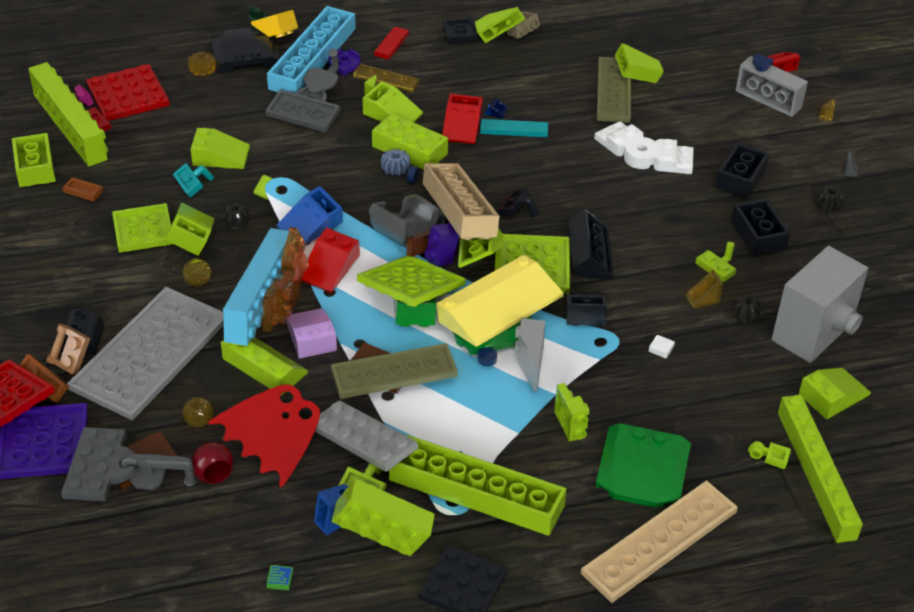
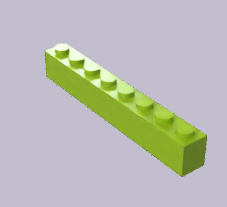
[778,395,863,543]

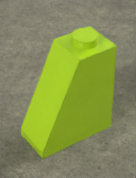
[615,43,664,83]

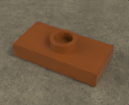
[62,177,103,202]

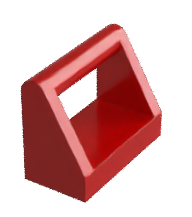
[767,52,800,72]

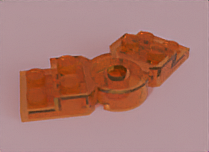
[263,227,309,332]

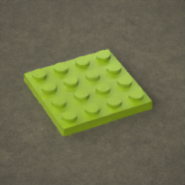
[495,234,570,293]
[357,256,466,307]

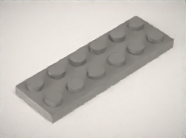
[315,400,418,472]

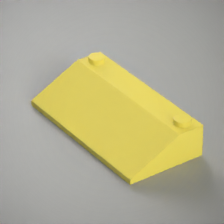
[436,255,564,347]

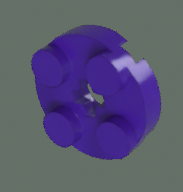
[328,49,361,75]

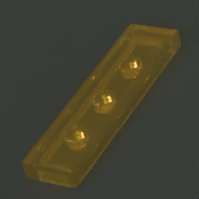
[353,64,419,92]

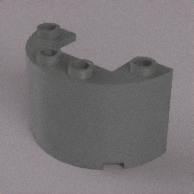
[369,194,447,248]

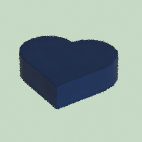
[752,54,774,72]

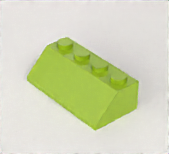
[221,337,308,396]

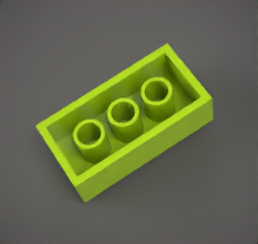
[372,113,448,169]
[331,479,435,556]

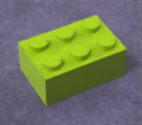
[12,133,56,187]

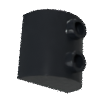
[59,309,104,355]

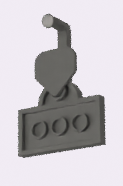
[265,48,341,133]
[61,427,196,501]

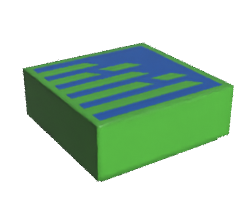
[267,565,293,590]

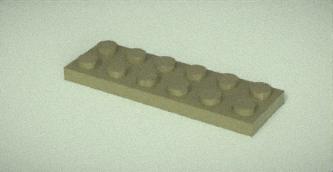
[597,57,631,123]
[331,343,458,399]

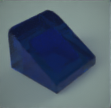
[484,98,508,119]

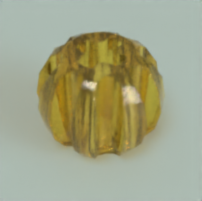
[182,259,211,286]
[182,397,214,428]

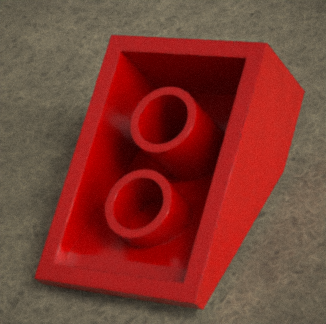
[299,227,360,293]

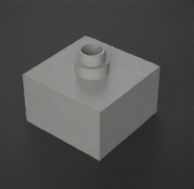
[772,245,869,363]

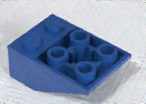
[276,186,343,249]

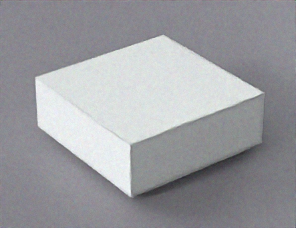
[648,335,675,358]

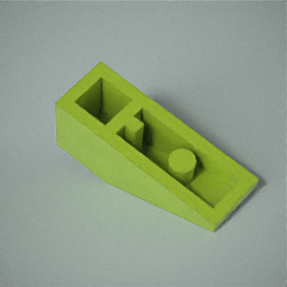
[475,7,526,43]

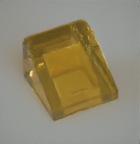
[819,98,836,122]

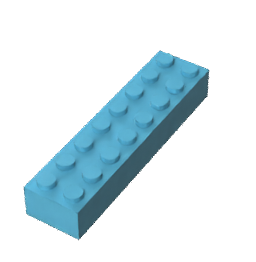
[267,6,356,93]
[223,228,295,346]

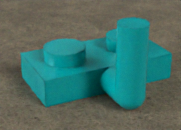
[173,163,214,198]

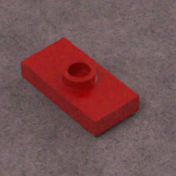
[85,107,111,131]

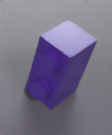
[425,223,459,266]

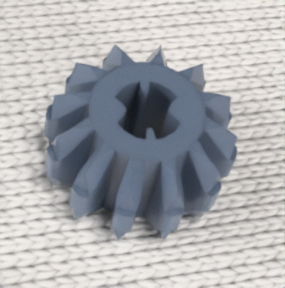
[381,149,410,176]

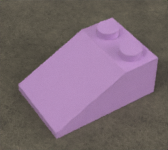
[285,308,337,359]

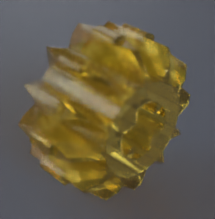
[188,51,216,77]

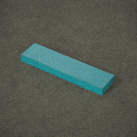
[480,119,548,137]

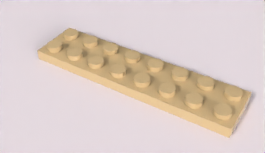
[581,480,738,603]

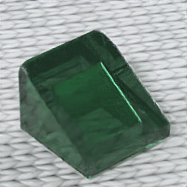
[249,5,267,21]

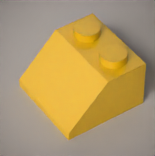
[251,10,298,38]

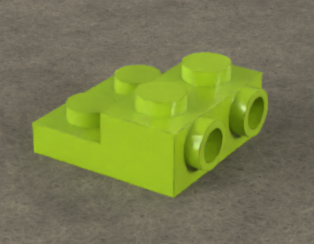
[554,383,589,442]

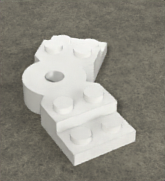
[594,121,693,174]

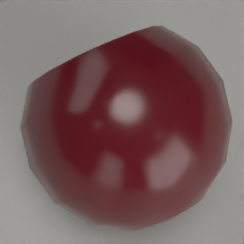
[191,442,234,484]

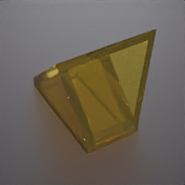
[685,270,723,308]

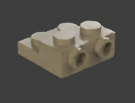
[507,11,540,38]

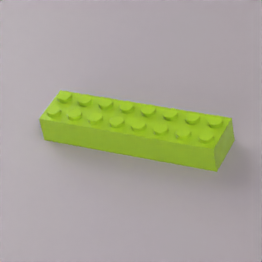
[28,62,108,167]
[389,435,567,536]

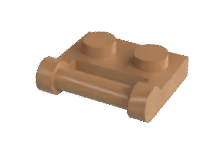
[46,323,90,375]

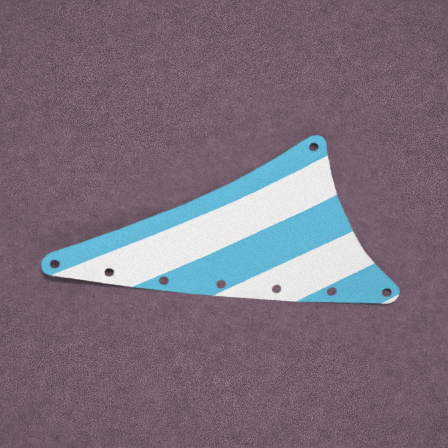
[265,177,620,515]

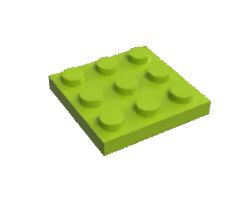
[112,203,172,253]

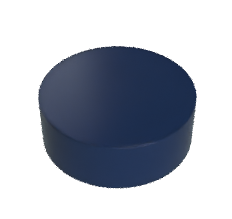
[407,166,419,184]
[478,347,497,366]

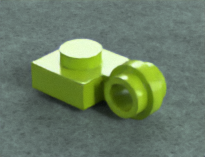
[748,441,791,469]

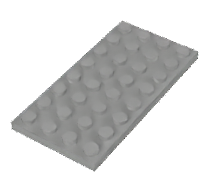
[67,287,224,421]

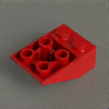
[442,94,483,144]

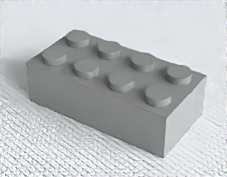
[736,56,808,117]

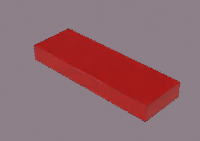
[374,26,409,60]

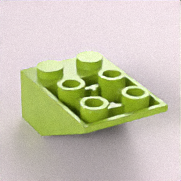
[363,81,423,123]
[165,202,214,256]

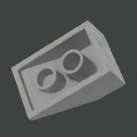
[515,318,545,391]

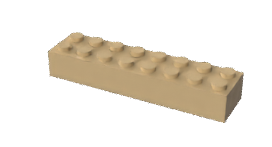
[423,163,500,240]

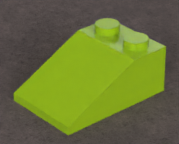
[190,128,250,169]
[458,228,503,268]
[799,368,871,420]

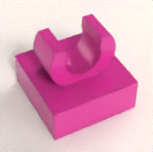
[74,85,94,107]

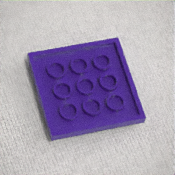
[0,403,88,479]

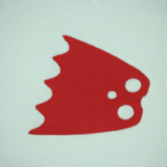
[208,384,320,487]

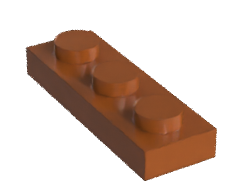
[19,353,69,403]

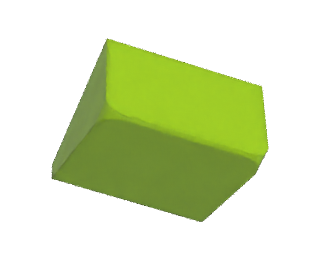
[364,75,377,95]
[253,175,278,200]

